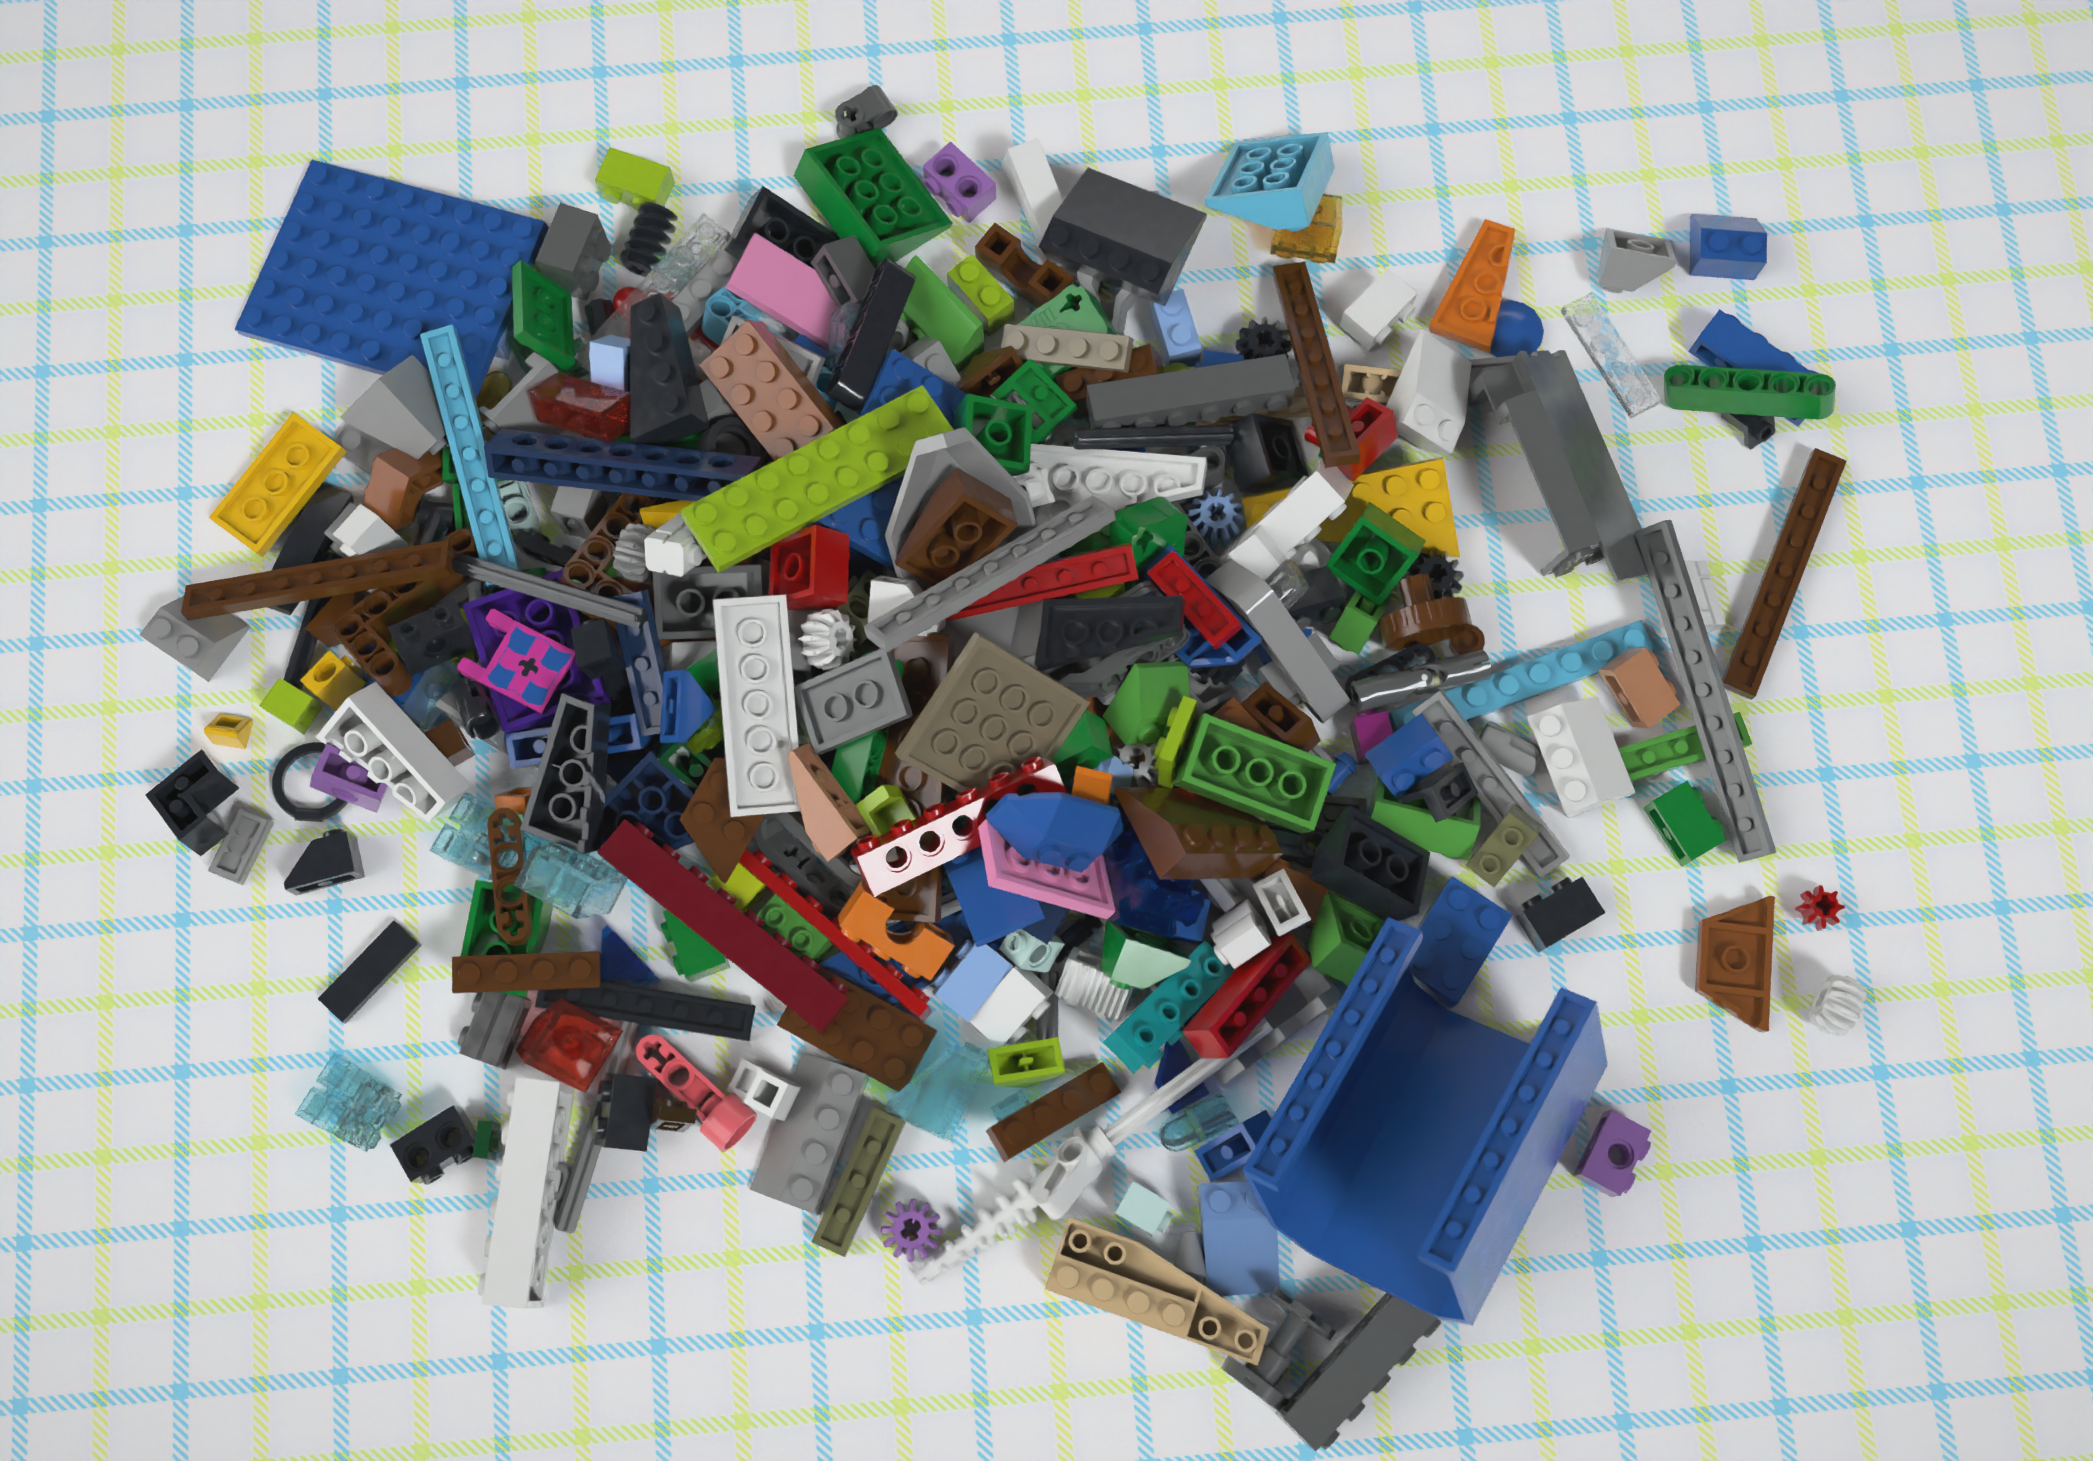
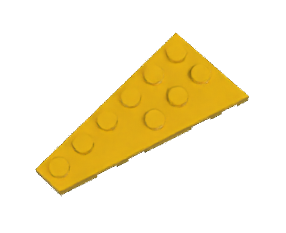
[1241,457,1460,558]

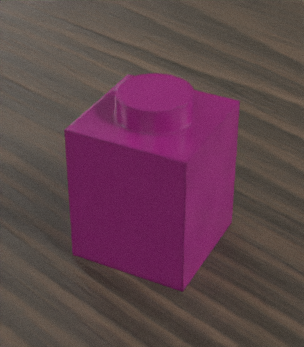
[1349,709,1393,765]

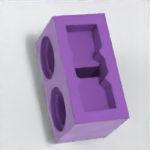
[923,141,997,223]

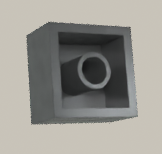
[536,203,611,301]

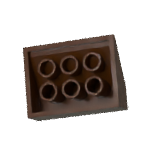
[1114,787,1283,880]

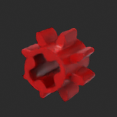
[1795,885,1845,931]

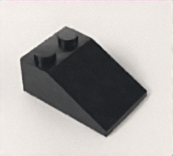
[723,186,840,270]

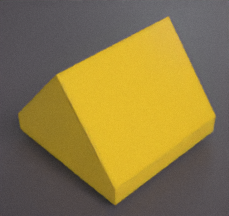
[204,713,253,749]

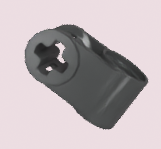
[835,85,898,139]

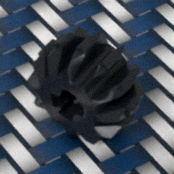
[1235,316,1292,360]
[1407,549,1464,600]

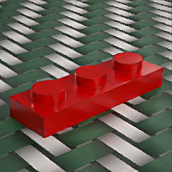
[1147,550,1242,650]

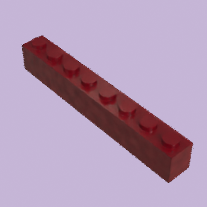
[596,819,851,1035]

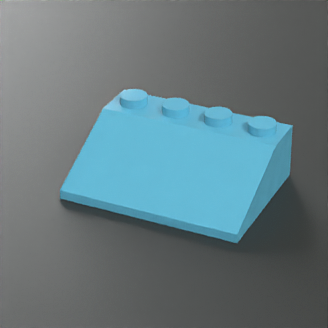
[1204,132,1335,231]

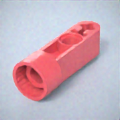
[636,1035,758,1153]

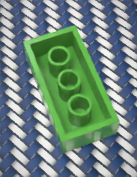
[1172,713,1336,834]

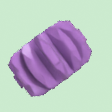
[880,1198,943,1262]

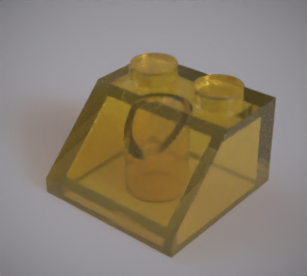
[1270,194,1343,264]

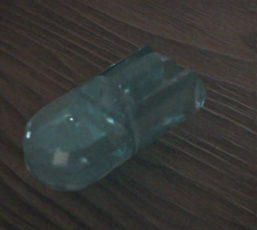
[1158,1092,1238,1152]

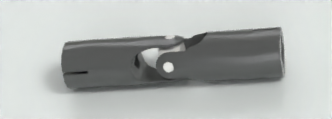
[1350,649,1492,712]

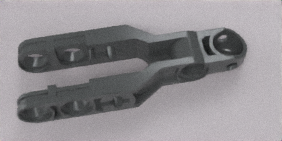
[1037,581,1190,697]
[717,752,864,919]

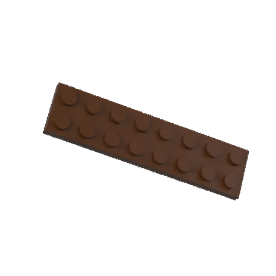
[876,634,954,923]

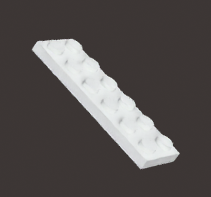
[713,595,801,817]

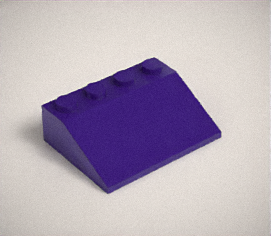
[462,569,613,733]

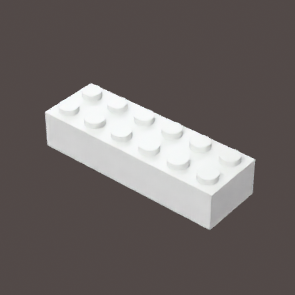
[478,1077,575,1309]

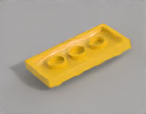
[208,412,347,558]

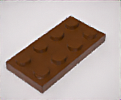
[777,966,938,1095]

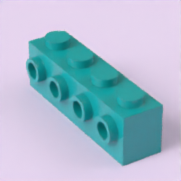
[1103,940,1235,1074]

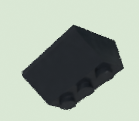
[1309,806,1430,921]

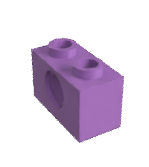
[309,744,389,813]
[1573,1110,1651,1197]

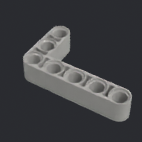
[1205,559,1350,724]

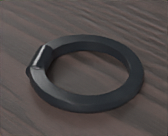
[272,742,349,822]

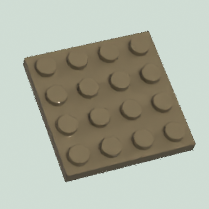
[895,632,1090,809]

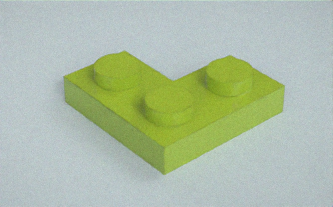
[1154,696,1197,788]

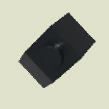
[284,829,365,896]

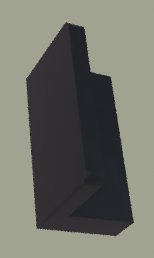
[1399,762,1478,823]

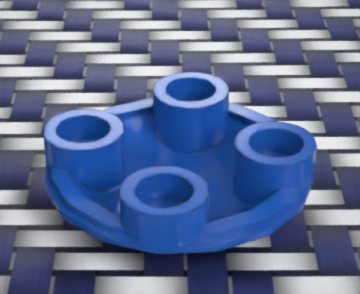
[1490,300,1544,357]

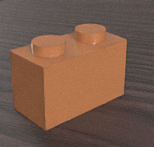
[1598,647,1681,728]

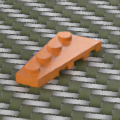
[1429,219,1515,353]

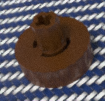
[1378,574,1473,651]

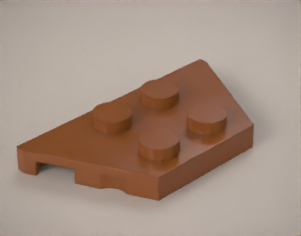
[1695,896,1775,1033]

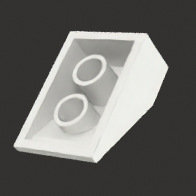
[1386,331,1472,454]

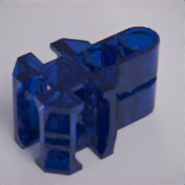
[1105,802,1204,937]

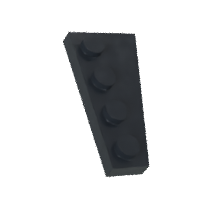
[1038,596,1185,671]

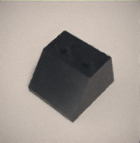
[1225,414,1309,494]

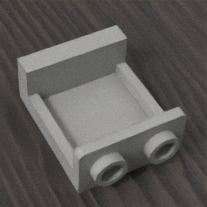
[478,352,588,435]

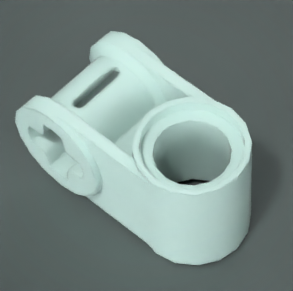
[497,480,540,535]

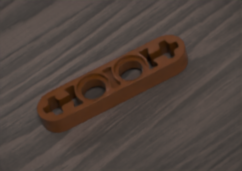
[487,808,533,946]

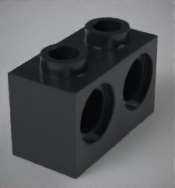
[390,1105,476,1185]

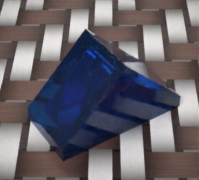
[601,925,661,985]

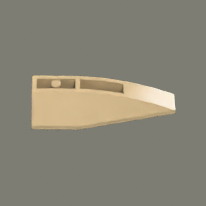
[1045,1218,1269,1366]

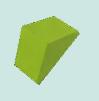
[987,1037,1065,1088]

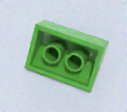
[900,255,984,373]
[1367,774,1480,861]

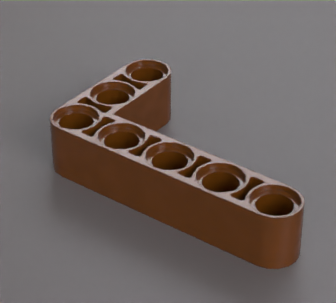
[559,493,662,630]
[333,528,479,697]

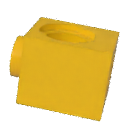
[300,650,366,712]

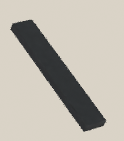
[535,981,756,1042]

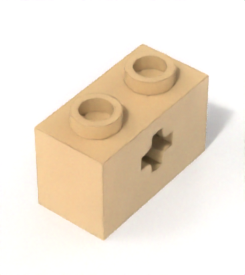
[1337,364,1402,405]

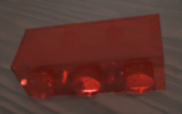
[528,372,630,443]

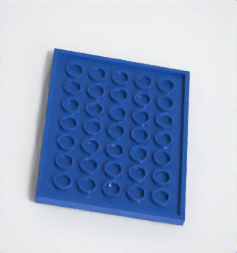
[234,160,549,400]

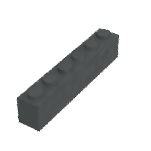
[1086,354,1295,429]

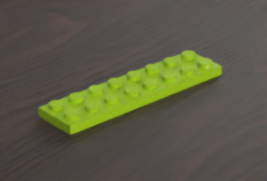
[680,385,953,573]

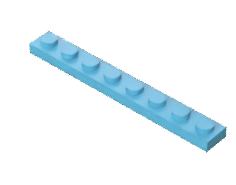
[420,324,521,589]
[1388,620,1655,732]

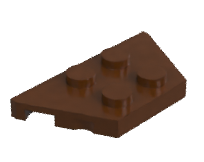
[679,757,766,884]

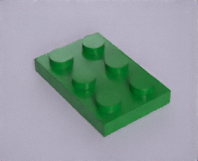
[512,260,575,371]

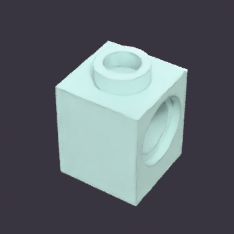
[999,929,1065,973]
[1114,1181,1173,1237]

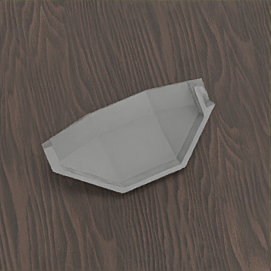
[885,427,1053,668]

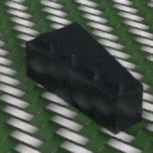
[630,292,710,447]
[520,693,611,854]

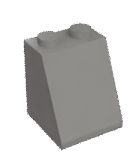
[340,354,448,459]

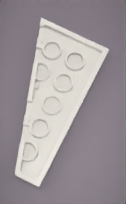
[1029,444,1208,527]

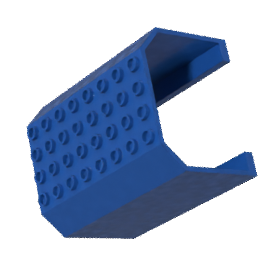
[1242,917,1608,1325]

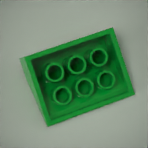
[793,128,953,270]

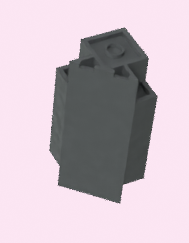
[1468,350,1648,582]

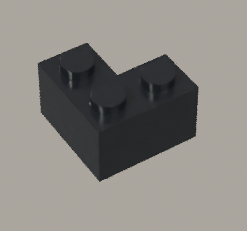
[145,749,239,856]

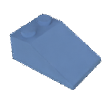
[1197,1181,1280,1296]

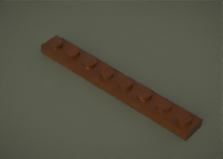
[1273,261,1360,468]
[1722,448,1847,700]
[181,540,454,621]

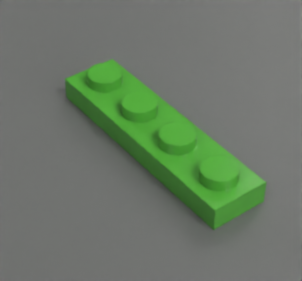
[1618,712,1752,782]

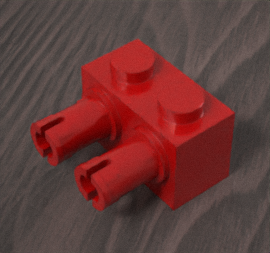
[1304,397,1398,482]

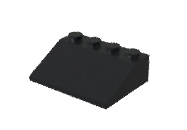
[1039,167,1207,306]

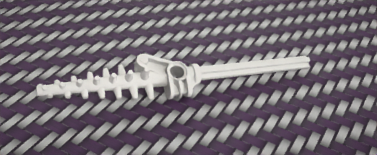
[913,1017,1273,1285]

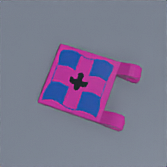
[457,609,576,715]

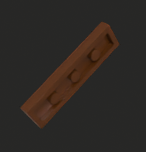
[452,951,601,994]
[986,1062,1121,1163]

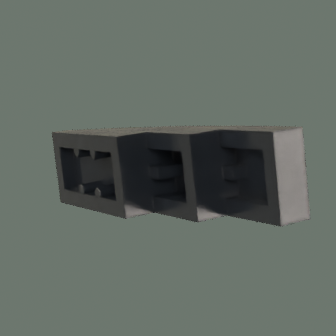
[267,483,354,616]

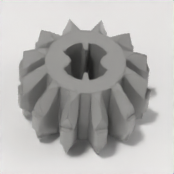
[613,523,657,583]

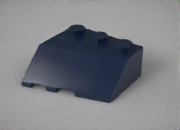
[601,746,695,850]

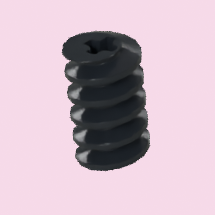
[619,203,678,279]

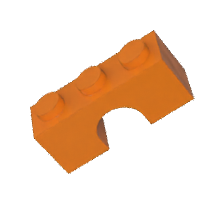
[838,880,955,981]

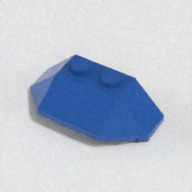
[1144,545,1263,668]
[986,792,1123,873]

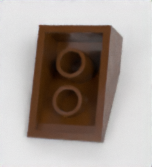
[895,467,1018,586]

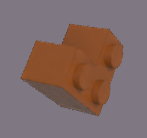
[363,448,444,531]

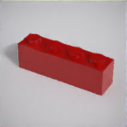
[1182,933,1311,1059]

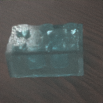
[514,843,628,919]

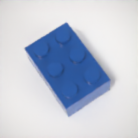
[1409,876,1513,1009]

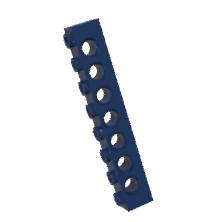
[484,429,762,501]

